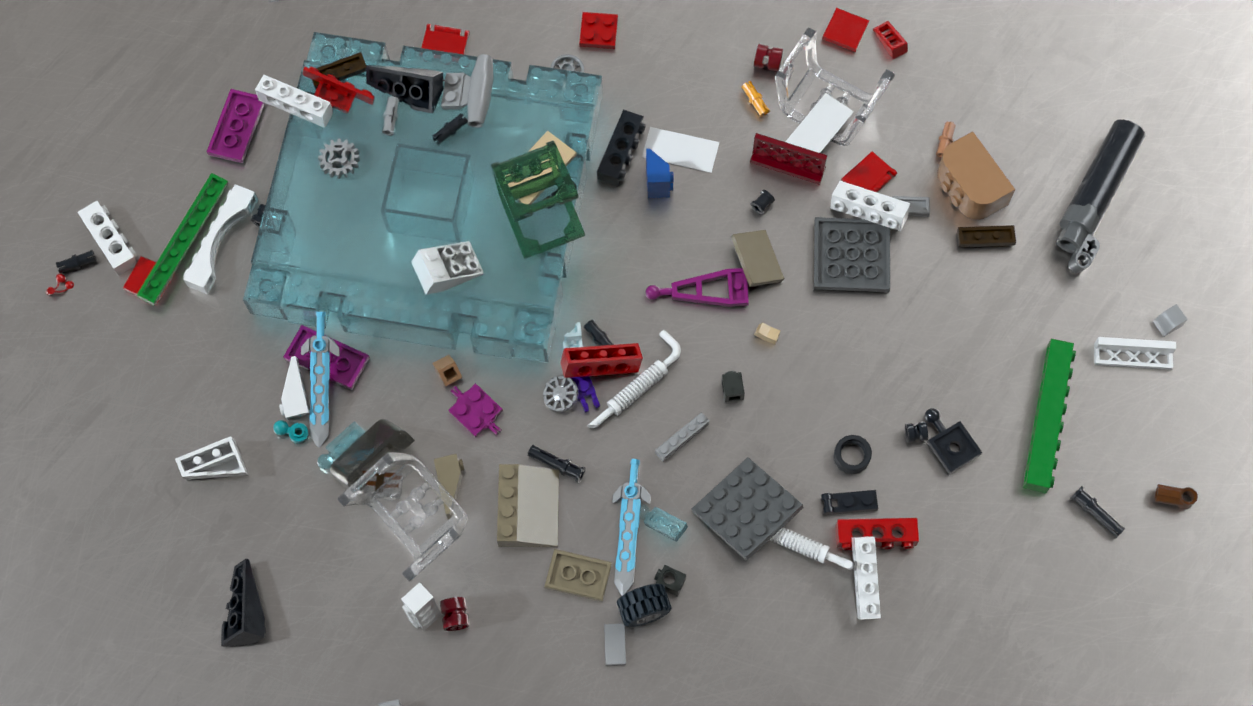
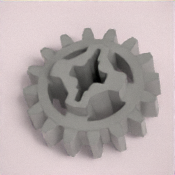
[318,138,360,179]

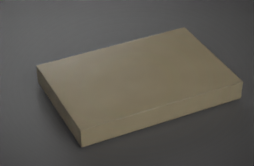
[731,230,785,287]
[544,549,612,602]

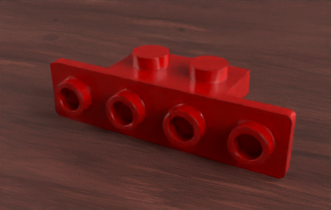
[303,67,375,114]

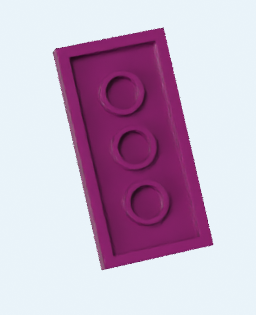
[206,89,265,163]
[283,325,370,390]

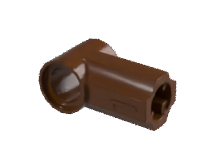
[1155,484,1198,509]

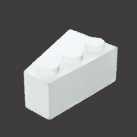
[175,436,248,480]

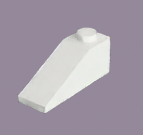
[279,356,310,419]

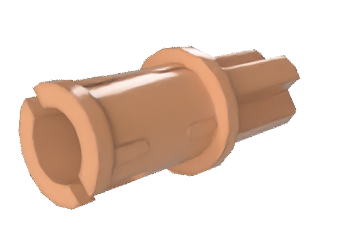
[936,121,956,158]

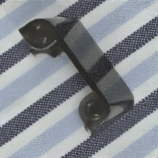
[330,419,415,497]

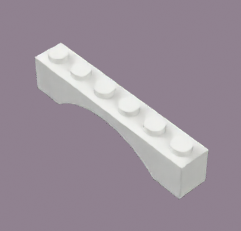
[183,184,258,295]

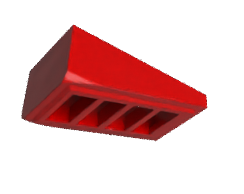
[873,21,908,59]

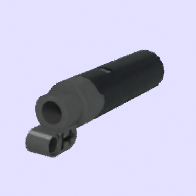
[1056,119,1146,273]

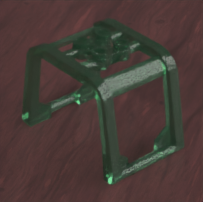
[490,140,585,259]

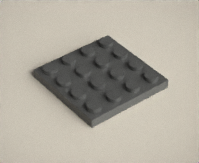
[814,217,890,292]
[691,457,804,561]

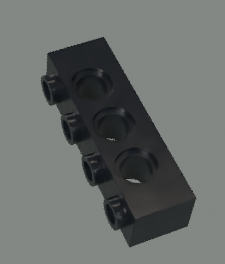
[597,109,646,186]

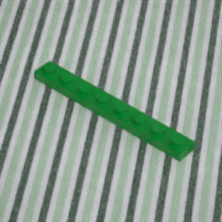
[137,173,228,306]

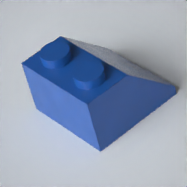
[646,148,674,198]

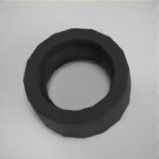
[834,435,872,474]

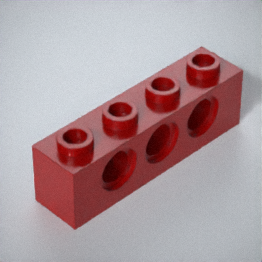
[560,343,643,378]
[836,518,919,550]

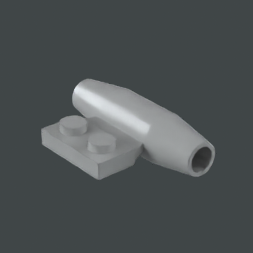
[441,54,494,128]

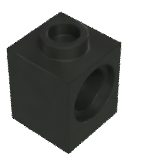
[721,371,745,402]
[654,565,686,597]

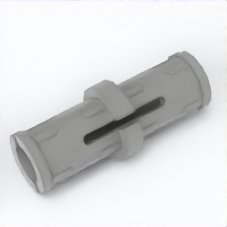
[382,97,399,136]

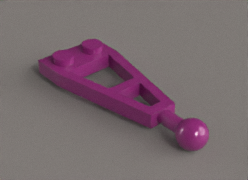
[645,268,749,307]

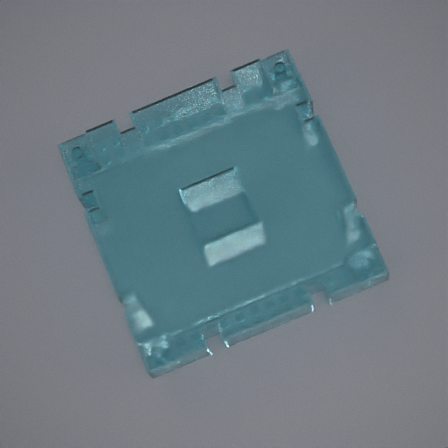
[243,32,603,363]

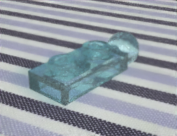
[317,421,368,469]
[640,504,688,542]

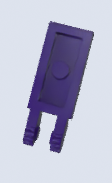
[570,376,600,413]

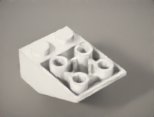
[411,241,484,295]

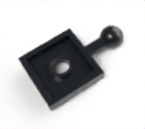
[925,408,983,474]

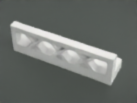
[1094,337,1176,370]

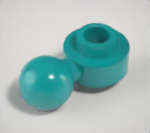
[273,420,309,444]

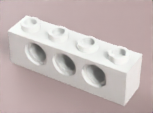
[255,75,334,128]
[830,181,911,231]
[78,201,137,276]
[851,536,881,620]
[401,582,442,631]

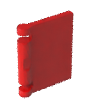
[420,23,470,62]
[841,151,898,192]

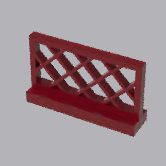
[750,133,828,185]

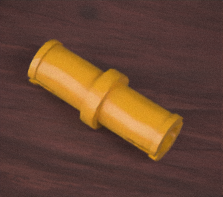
[741,81,770,117]

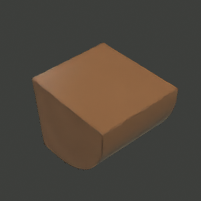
[432,355,462,386]

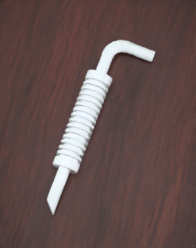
[587,330,681,428]
[770,528,854,569]

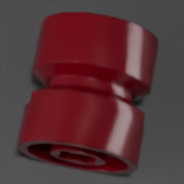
[753,44,783,72]
[440,597,469,631]

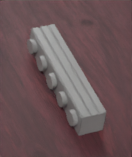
[655,412,709,462]

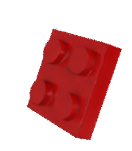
[579,12,618,49]

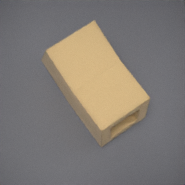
[754,322,781,345]

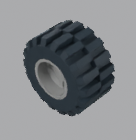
[616,584,672,627]

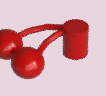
[46,274,74,296]

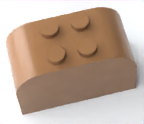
[937,131,1015,220]

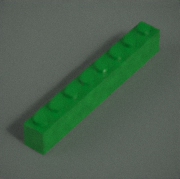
[1023,338,1076,493]

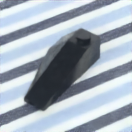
[366,65,443,113]
[221,559,266,647]

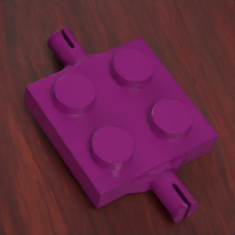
[448,383,503,437]

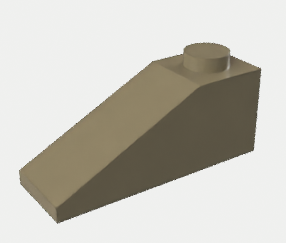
[434,454,465,519]

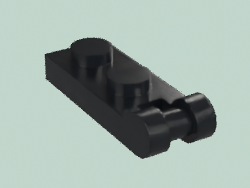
[821,490,879,515]

